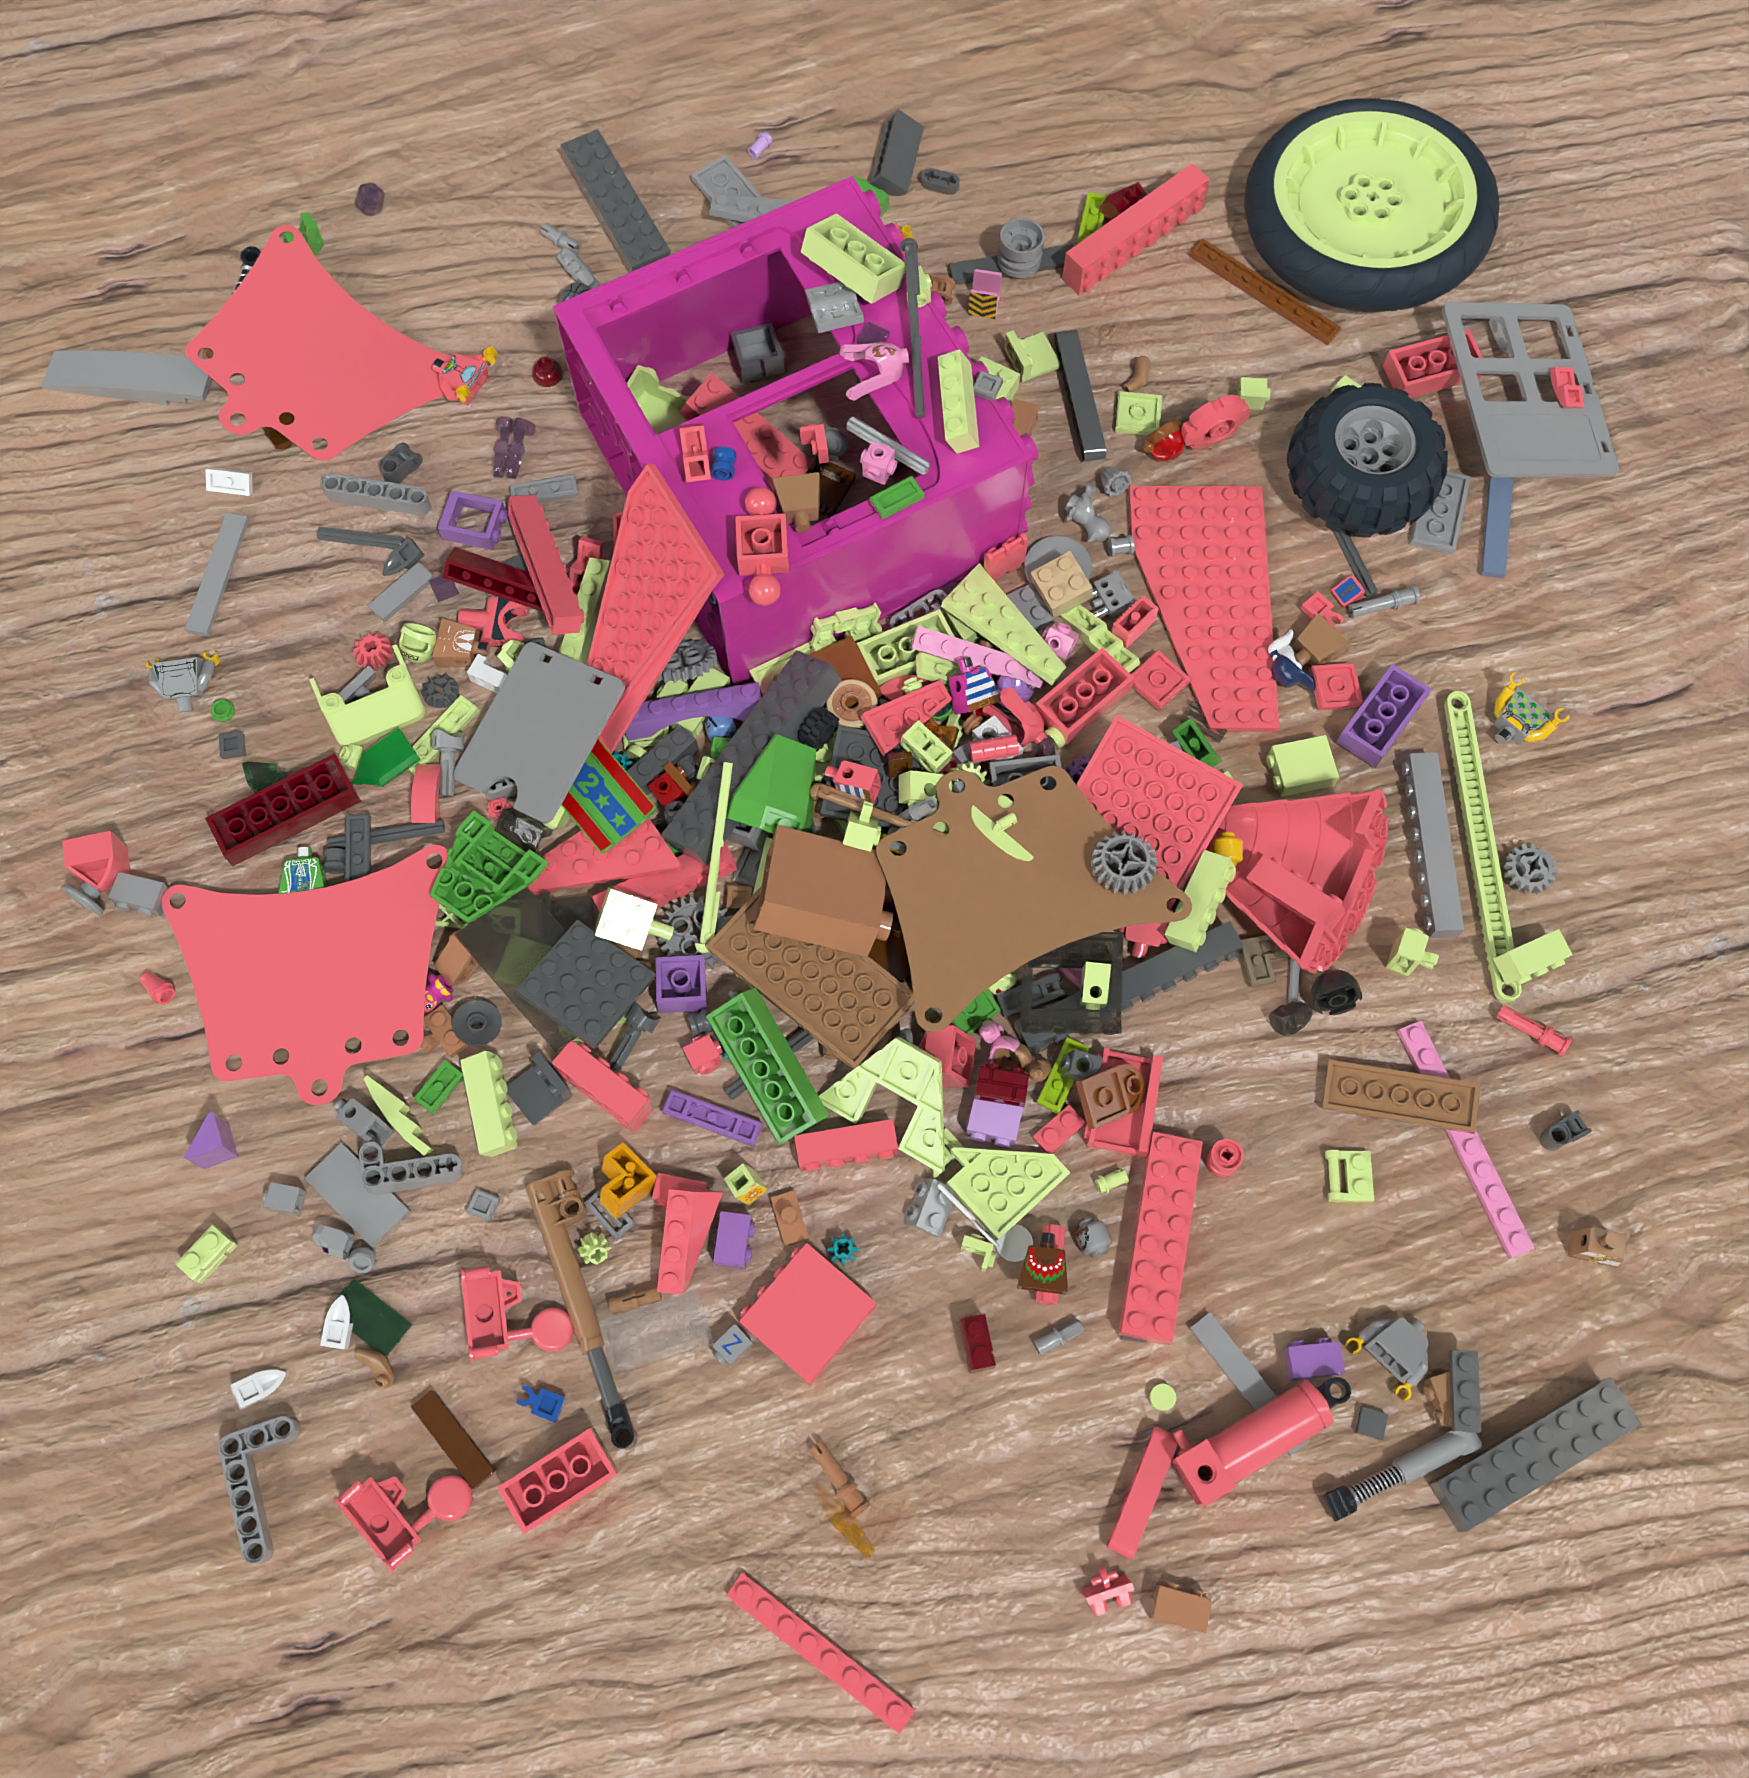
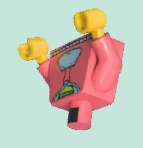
[432,346,499,406]

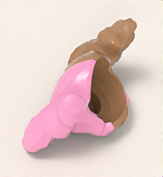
[980,1020,1052,1082]

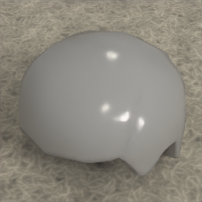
[824,428,848,461]

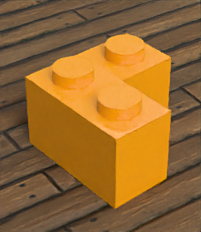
[600,1142,657,1219]

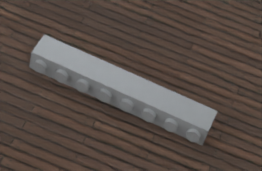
[1402,752,1464,938]

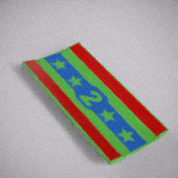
[561,738,658,854]

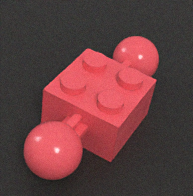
[736,487,789,606]

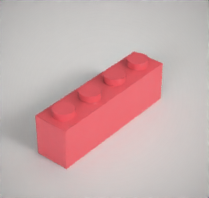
[1246,855,1346,932]
[794,1119,898,1172]

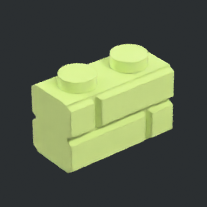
[176,1225,238,1284]

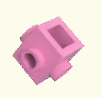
[860,441,897,485]
[1042,623,1080,660]

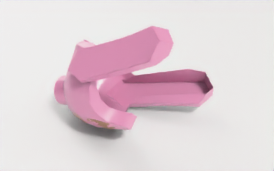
[839,342,909,401]

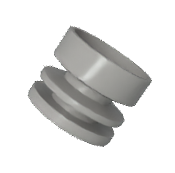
[997,218,1045,278]

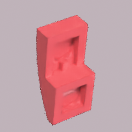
[1550,367,1584,408]

